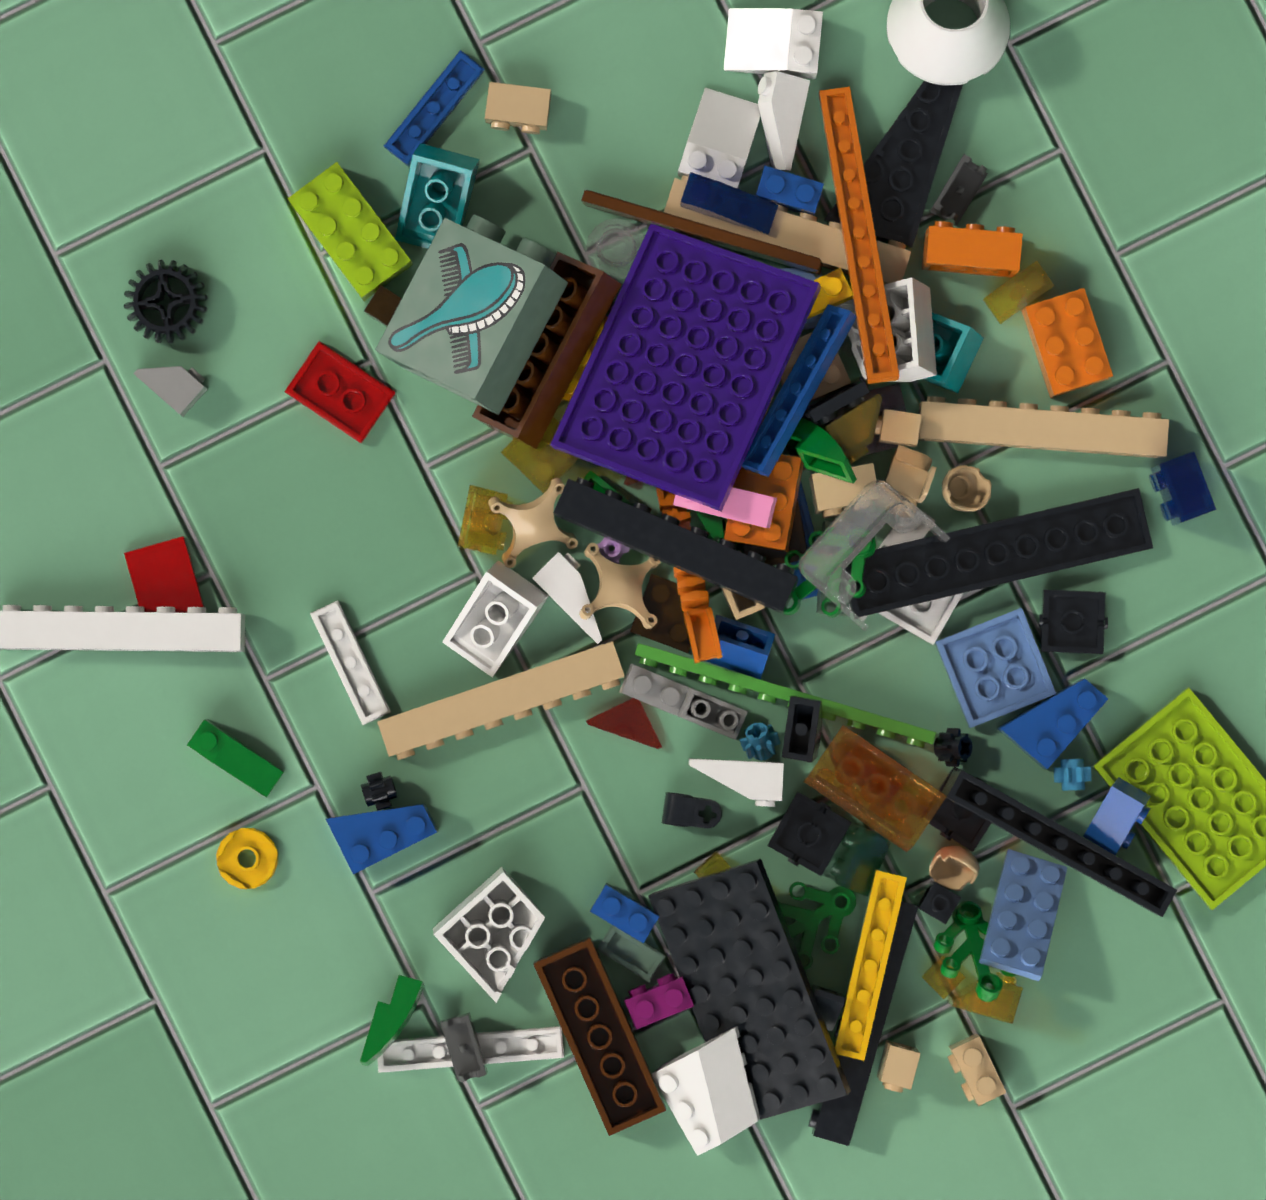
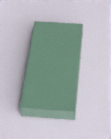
[597,925,666,983]

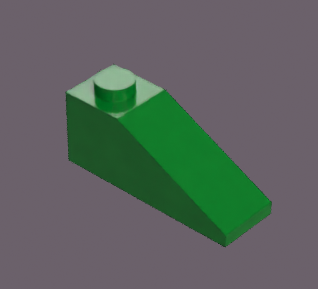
[187,719,284,798]

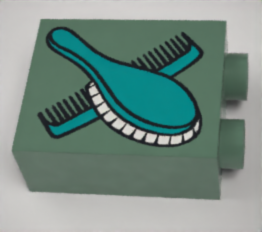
[375,215,568,415]

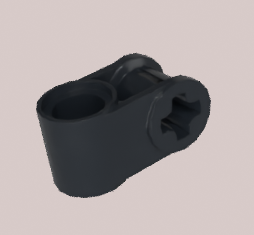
[661,792,722,828]

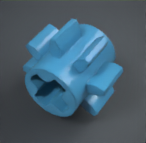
[740,723,781,761]
[1054,759,1092,791]

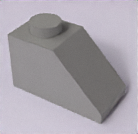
[133,366,208,417]

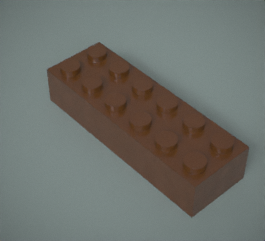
[472,251,622,449]
[533,936,666,1136]

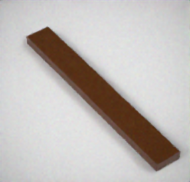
[581,190,823,275]

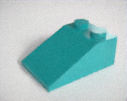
[395,143,480,249]
[923,312,984,394]

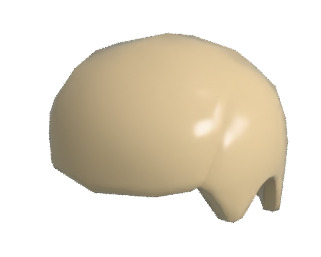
[942,465,992,512]
[929,845,980,891]

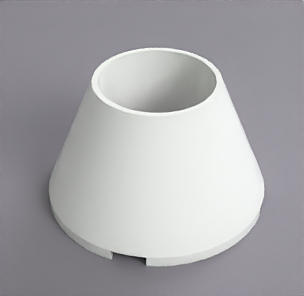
[887,0,1010,85]

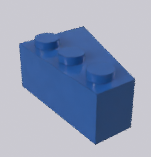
[997,678,1108,769]
[326,804,438,875]

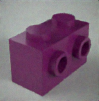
[624,973,694,1029]

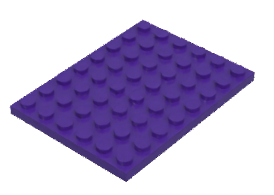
[550,223,821,512]

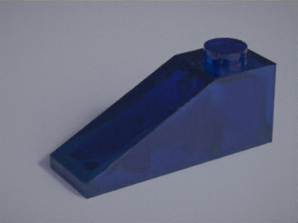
[680,172,778,235]

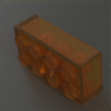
[803,725,947,853]

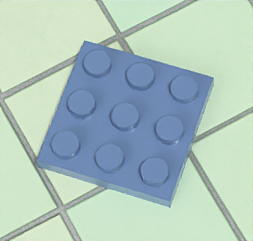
[935,608,1056,728]

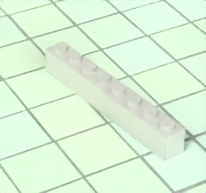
[0,605,245,652]

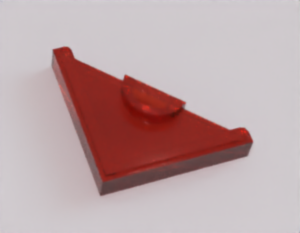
[586,698,662,749]

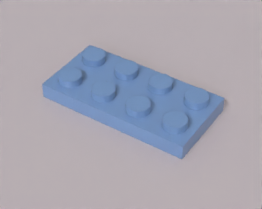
[979,849,1068,981]

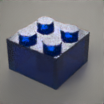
[1149,451,1216,526]

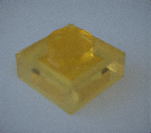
[921,955,966,999]

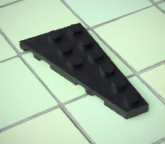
[824,81,963,248]

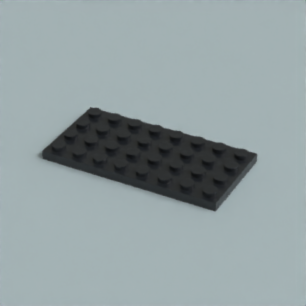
[648,858,851,1120]

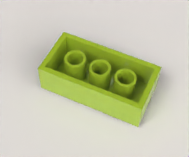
[287,162,413,301]

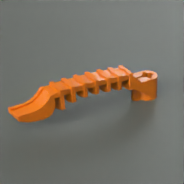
[656,487,722,663]

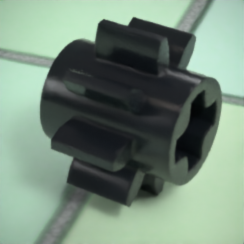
[934,728,973,767]
[361,772,398,811]

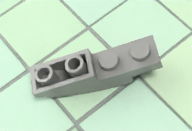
[619,664,748,740]

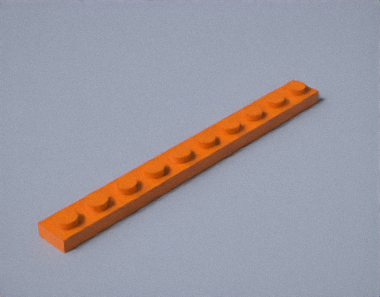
[819,87,899,384]

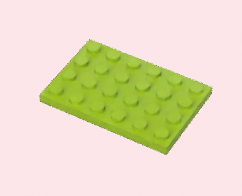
[1092,687,1266,910]

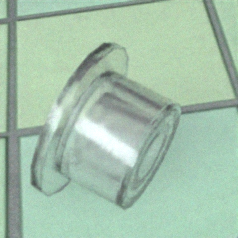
[586,218,644,280]

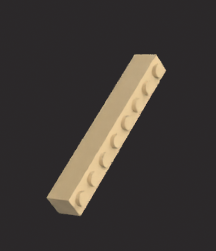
[664,176,911,285]
[918,396,1169,459]
[377,641,625,760]

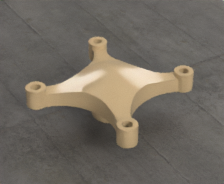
[488,478,578,568]
[579,543,661,629]

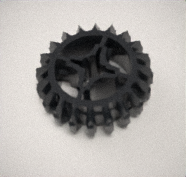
[124,260,208,344]

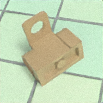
[875,445,937,519]

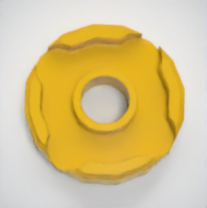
[216,828,278,889]

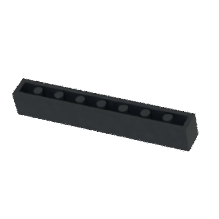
[553,477,799,614]
[940,768,1177,917]
[808,901,919,1146]

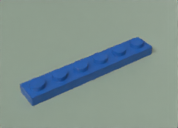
[742,304,856,477]

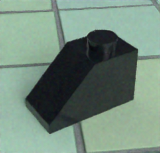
[782,696,822,762]
[811,984,845,1031]

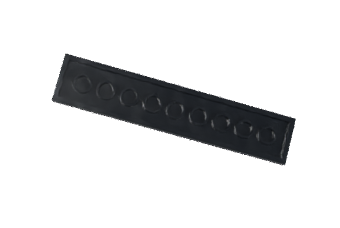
[842,488,1153,619]

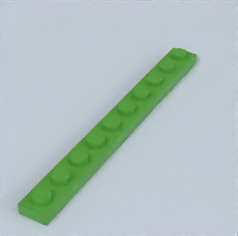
[635,643,936,748]

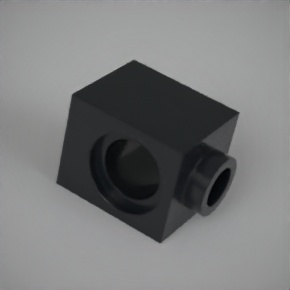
[918,880,961,924]

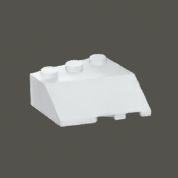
[836,277,937,382]
[433,867,545,1003]
[651,1026,760,1156]

